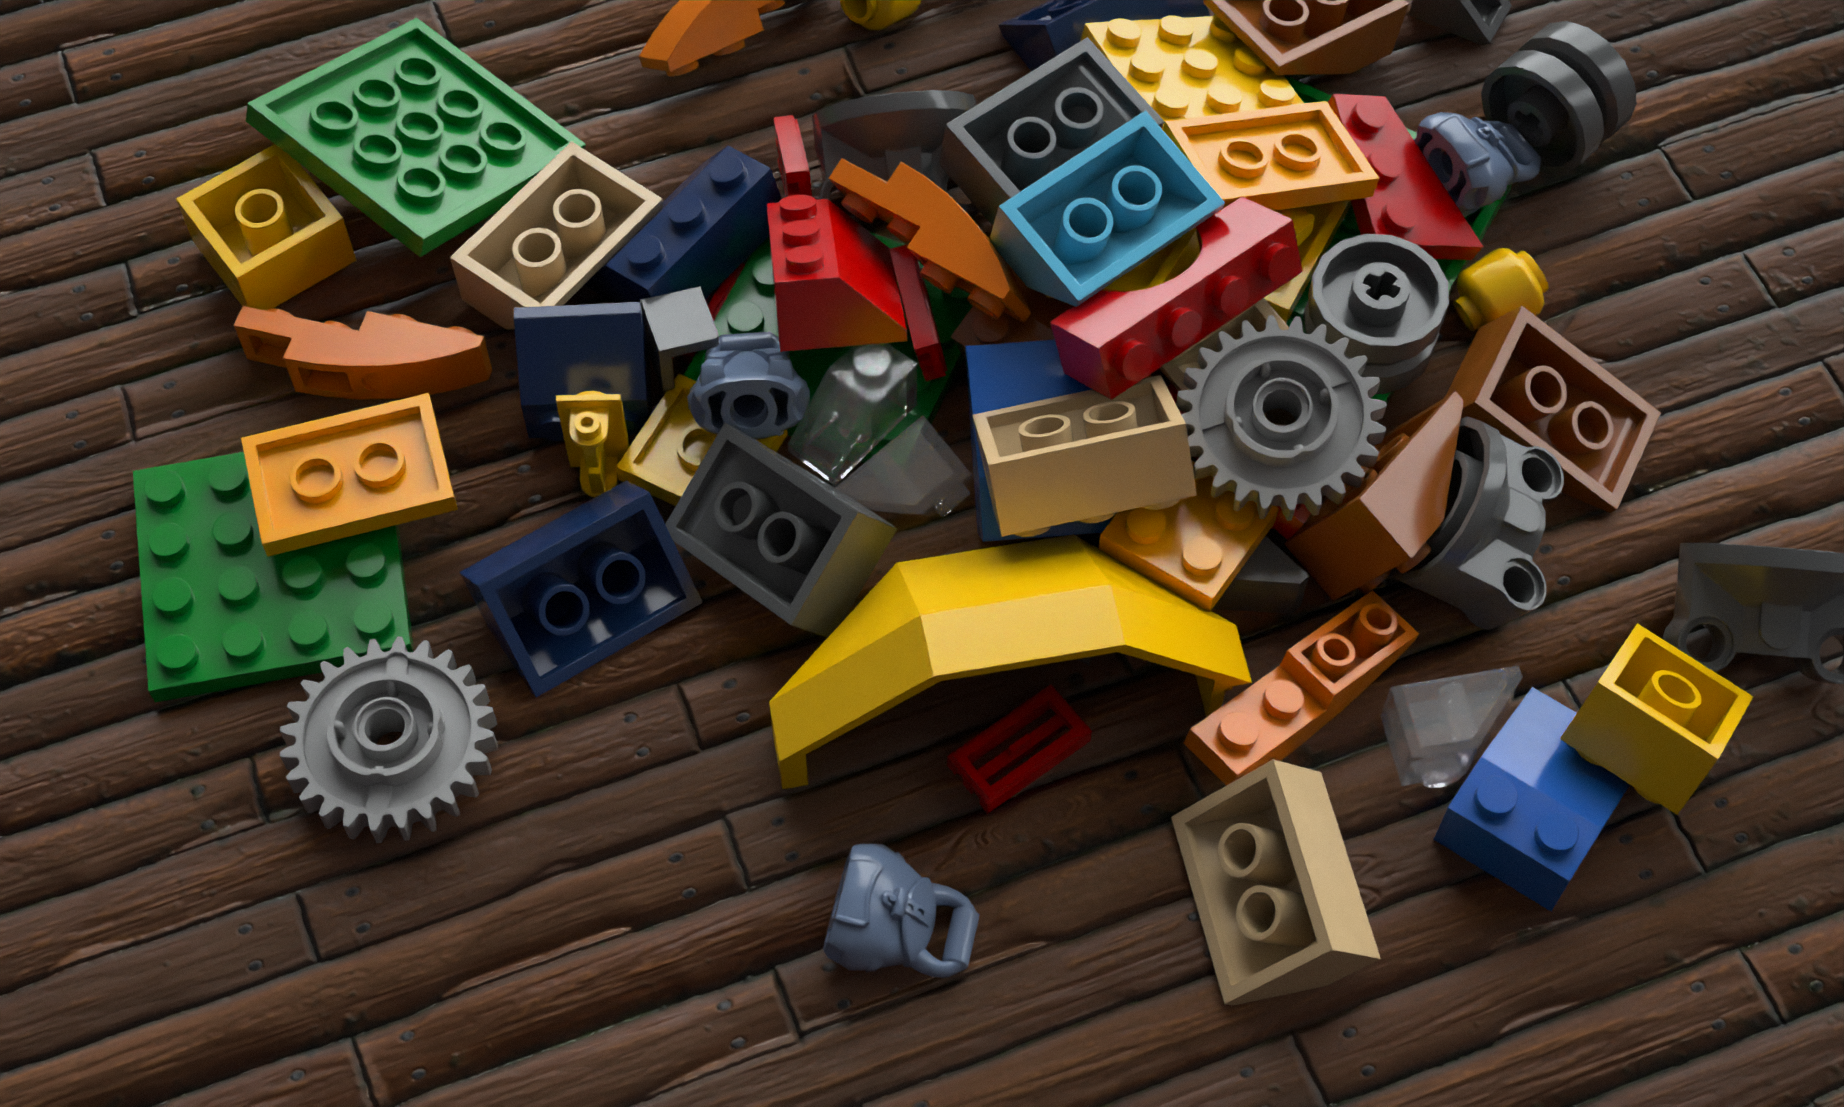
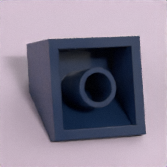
[514,302,652,441]

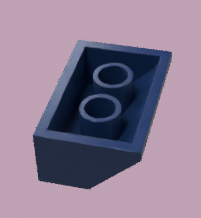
[999,0,1210,72]
[585,146,782,303]
[459,481,703,697]

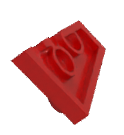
[1327,94,1483,260]

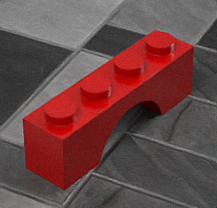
[1050,197,1303,400]

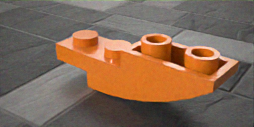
[639,0,785,76]
[829,158,1031,323]
[234,306,492,400]
[1184,590,1419,786]

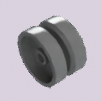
[1481,21,1637,175]
[1302,234,1449,394]

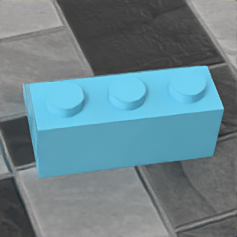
[989,110,1225,307]

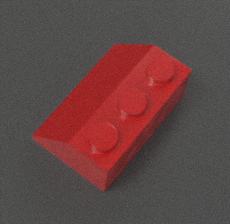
[767,195,907,352]

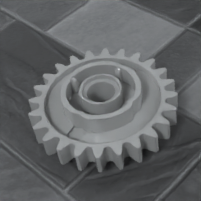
[1176,315,1387,521]
[280,637,498,843]

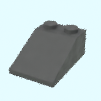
[939,37,1164,226]
[665,423,898,637]

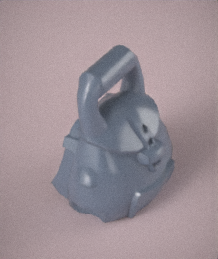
[1413,112,1541,217]
[687,332,810,440]
[823,844,979,978]

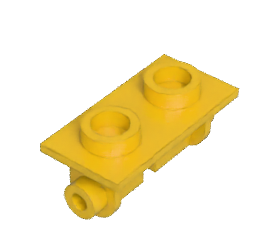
[556,391,630,498]

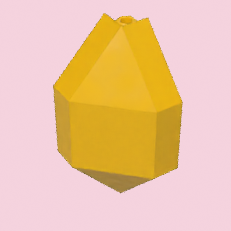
[769,534,1252,789]

